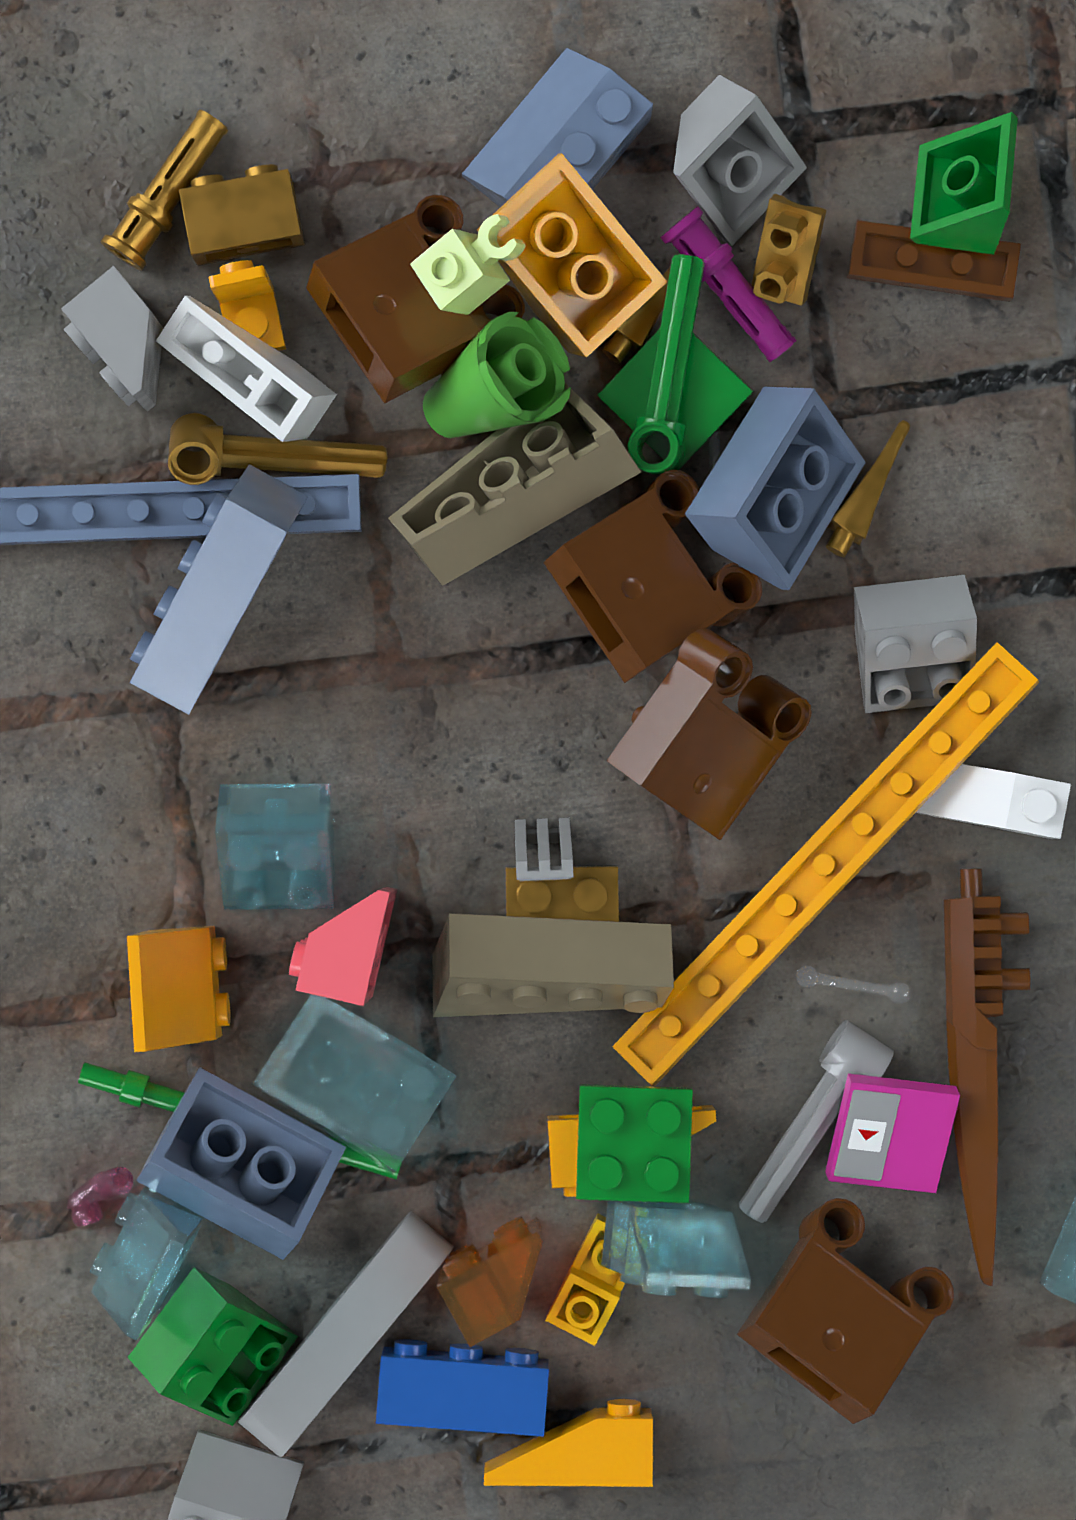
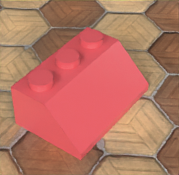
[289,887,398,1006]

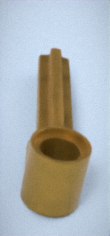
[168,413,387,485]

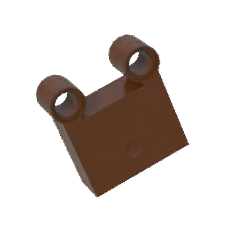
[306,195,525,404]
[543,470,762,683]
[606,628,812,840]
[737,1198,954,1424]

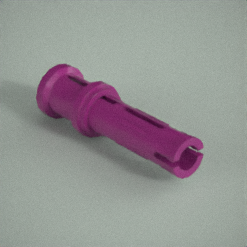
[660,206,797,363]

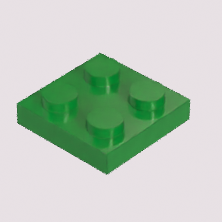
[576,1084,693,1203]

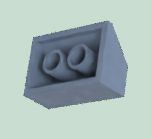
[462,48,653,207]
[685,387,866,590]
[136,1067,346,1260]

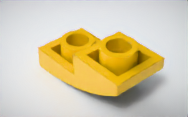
[545,1213,647,1346]

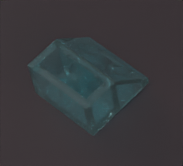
[215,784,334,910]
[601,1200,751,1298]

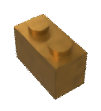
[179,164,305,265]
[506,866,619,922]

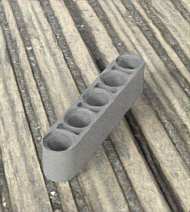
[237,1211,454,1458]

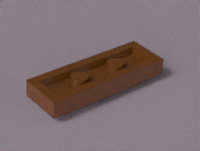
[847,220,1021,302]

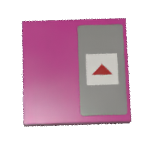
[825,1073,960,1193]

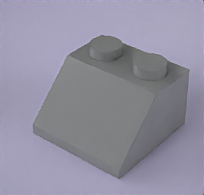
[168,1430,304,1520]

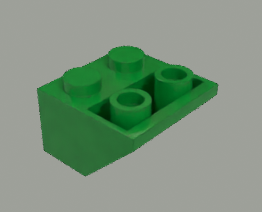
[128,1267,298,1426]

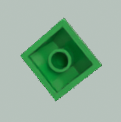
[910,112,1018,255]

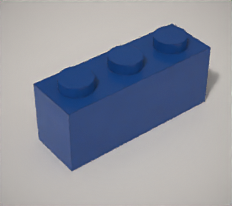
[376,1339,549,1437]

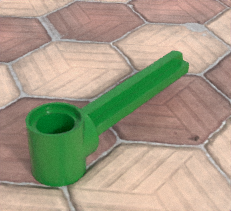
[628,254,705,475]

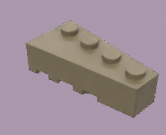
[388,383,641,586]
[432,913,674,1017]

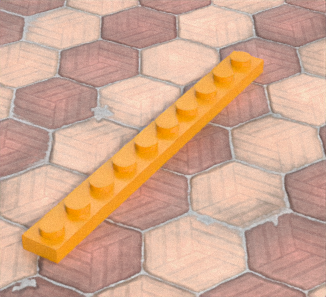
[612,642,1039,1086]

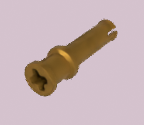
[100,110,228,270]

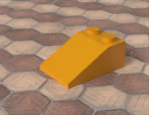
[477,153,667,358]
[127,926,230,1052]

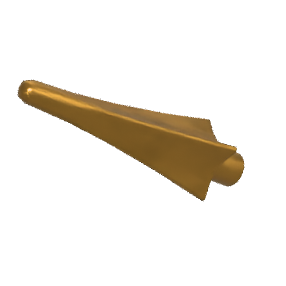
[602,266,671,364]
[826,420,910,557]

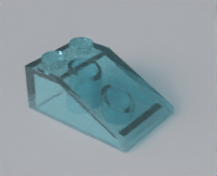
[252,994,456,1175]
[90,1186,205,1341]

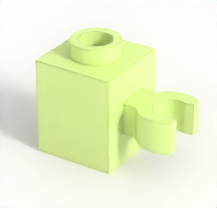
[410,214,526,315]

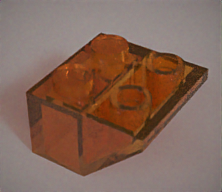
[437,1216,543,1347]

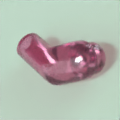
[67,1167,133,1227]

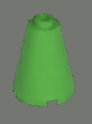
[423,312,571,438]

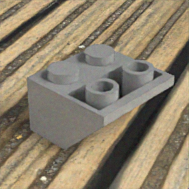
[61,266,163,412]
[854,575,977,713]

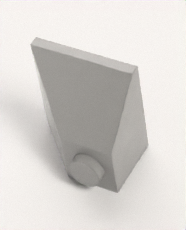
[673,75,807,246]

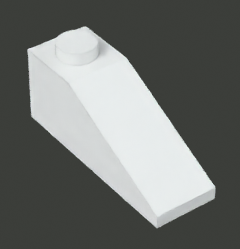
[156,296,337,442]
[916,764,1071,839]

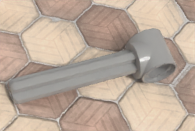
[739,1020,894,1223]

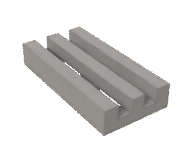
[515,817,573,881]

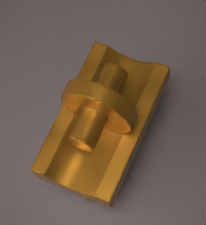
[751,194,827,306]

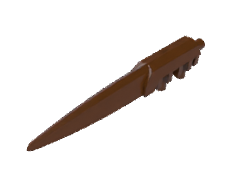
[944,868,1030,1286]

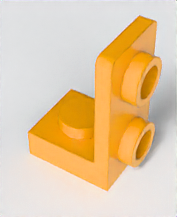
[208,260,287,351]

